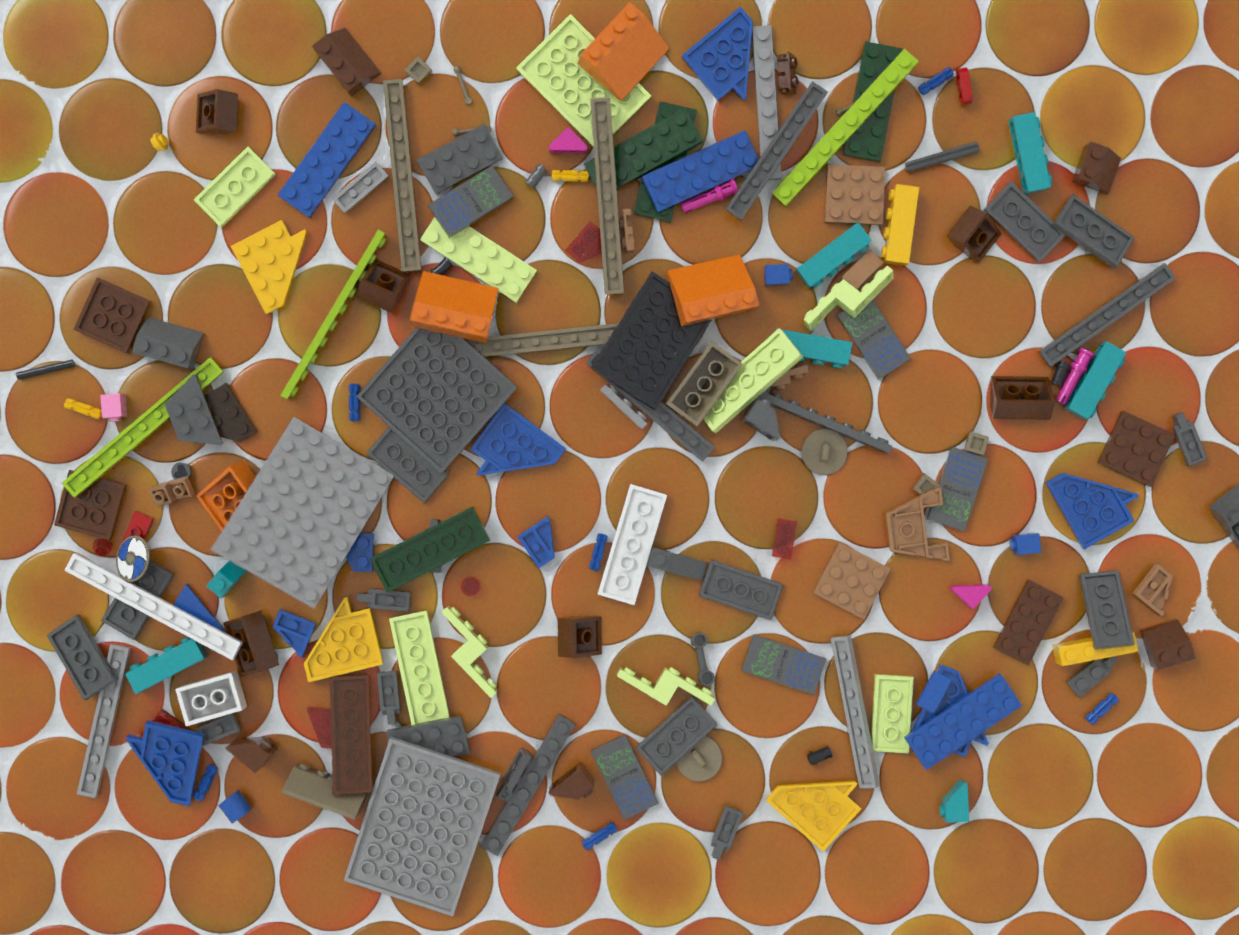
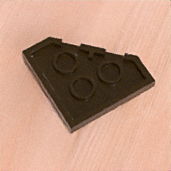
[205,383,257,442]

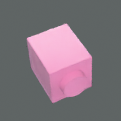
[100,393,128,422]

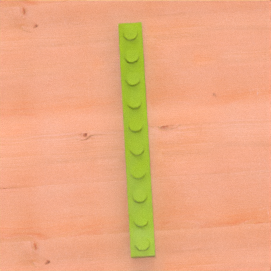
[772,49,919,207]
[280,229,387,399]
[61,357,224,498]

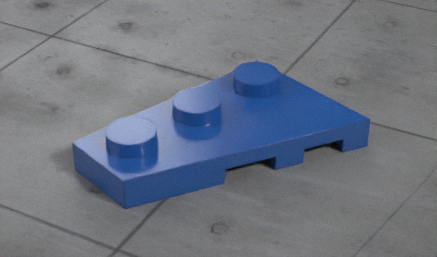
[173,584,226,632]

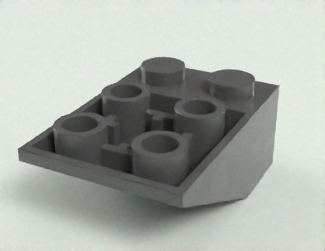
[1209,483,1239,550]

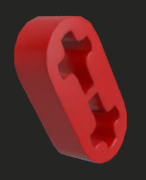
[955,67,973,105]

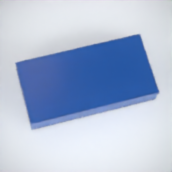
[916,670,952,714]

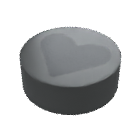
[171,462,192,479]

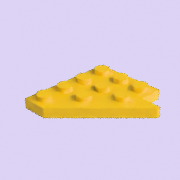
[231,220,308,315]
[304,597,384,682]
[765,780,861,852]

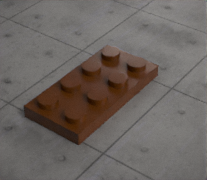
[993,580,1064,666]

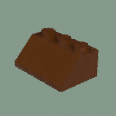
[312,28,381,97]
[990,376,1055,420]
[223,610,279,677]

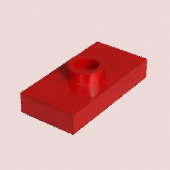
[121,511,154,543]

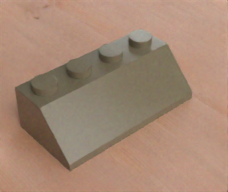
[665,342,743,426]
[281,763,367,820]

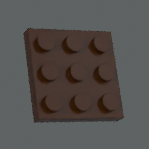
[73,277,152,354]
[1097,411,1175,487]
[54,470,127,540]

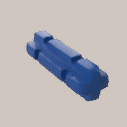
[918,67,954,95]
[349,384,360,421]
[589,533,608,571]
[1085,693,1119,725]
[193,764,218,801]
[582,822,617,850]

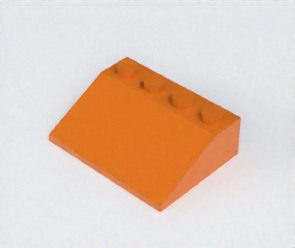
[577,2,670,102]
[667,254,759,327]
[410,271,499,343]
[196,460,256,532]

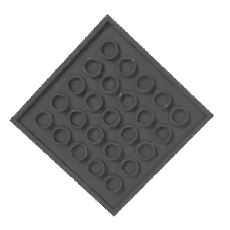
[356,328,518,474]

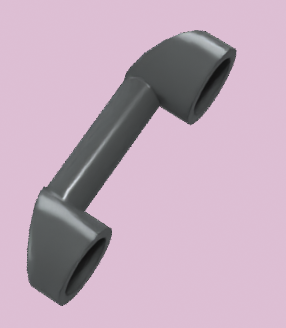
[690,632,715,686]

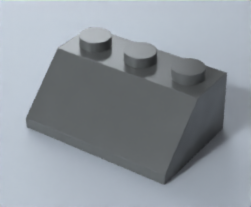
[132,317,204,370]
[741,398,781,441]

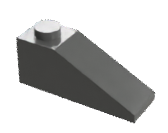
[647,546,708,581]

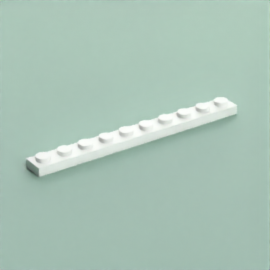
[64,553,243,660]

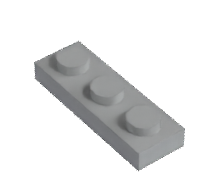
[332,161,389,214]
[600,384,647,430]

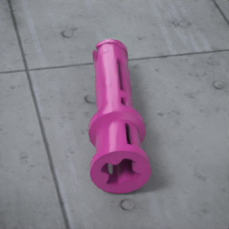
[680,179,738,214]
[1055,348,1095,406]

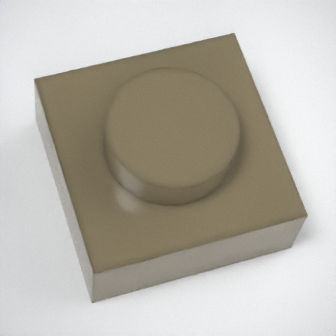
[405,56,432,85]
[964,432,989,455]
[912,473,940,494]

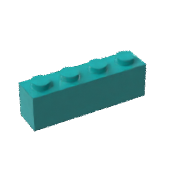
[1008,112,1052,195]
[795,222,872,289]
[774,329,852,369]
[1063,341,1126,420]
[125,637,209,694]

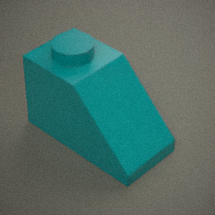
[206,561,247,598]
[939,779,969,823]

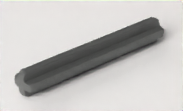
[905,142,980,173]

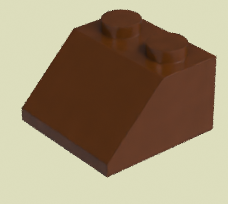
[196,89,239,134]
[1072,142,1121,195]
[947,206,1002,264]
[357,259,411,313]
[557,616,602,658]
[1140,619,1196,670]
[225,736,278,773]
[549,762,594,799]

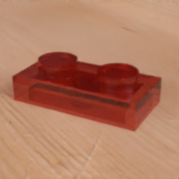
[771,518,797,559]

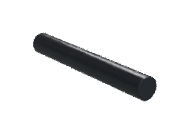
[16,359,75,380]

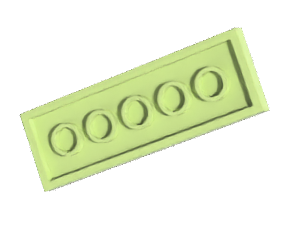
[420,217,537,303]
[703,328,803,433]
[389,610,450,725]

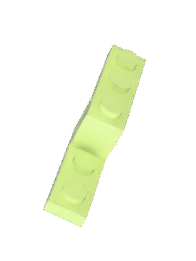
[804,266,894,331]
[441,606,498,698]
[617,667,715,706]

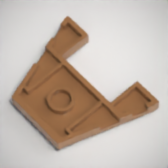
[885,486,950,561]

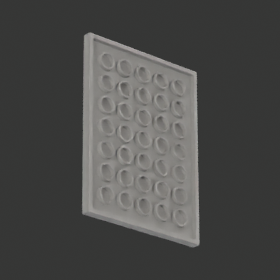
[211,417,394,609]
[344,736,501,917]

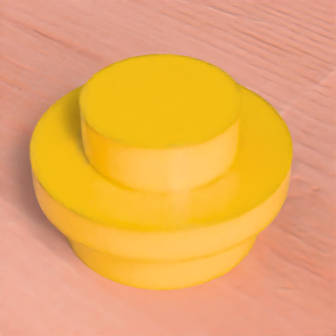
[150,132,169,152]

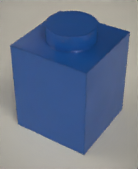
[764,264,793,286]
[1009,533,1041,555]

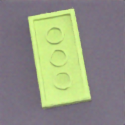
[194,147,276,228]
[871,674,914,753]

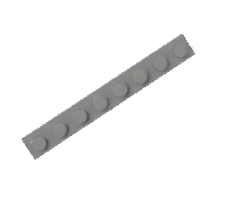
[752,25,781,180]
[831,635,880,788]
[77,644,131,798]

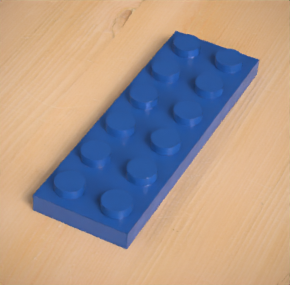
[278,102,376,218]
[641,130,759,213]
[904,673,1022,770]

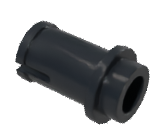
[430,257,454,275]
[1051,361,1070,386]
[807,746,833,766]

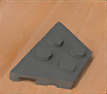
[165,374,223,445]

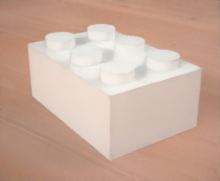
[175,670,247,726]

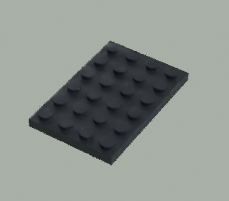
[590,271,712,410]

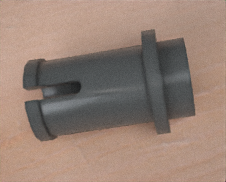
[525,164,548,189]

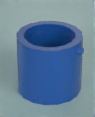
[218,790,252,824]

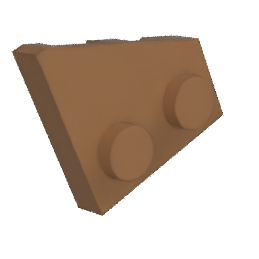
[619,209,635,253]
[1132,563,1173,616]

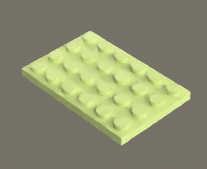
[516,14,651,148]

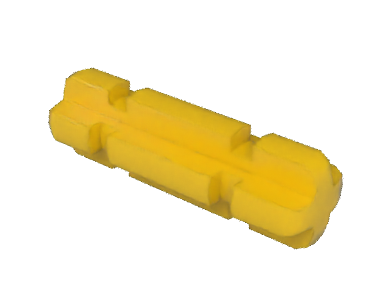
[552,170,589,182]
[64,398,102,419]

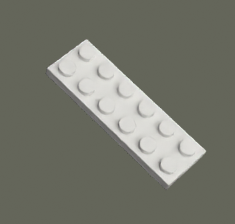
[598,484,667,605]

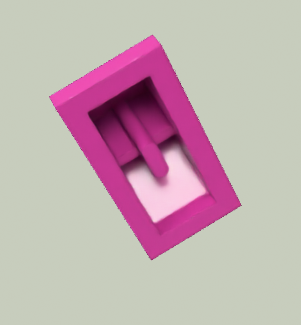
[549,127,588,154]
[949,584,992,609]

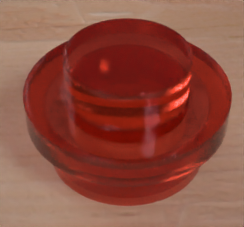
[93,539,113,556]
[461,577,480,596]

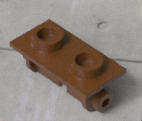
[777,51,799,94]

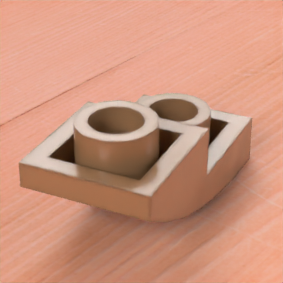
[841,250,884,289]
[770,365,809,390]
[148,476,195,506]

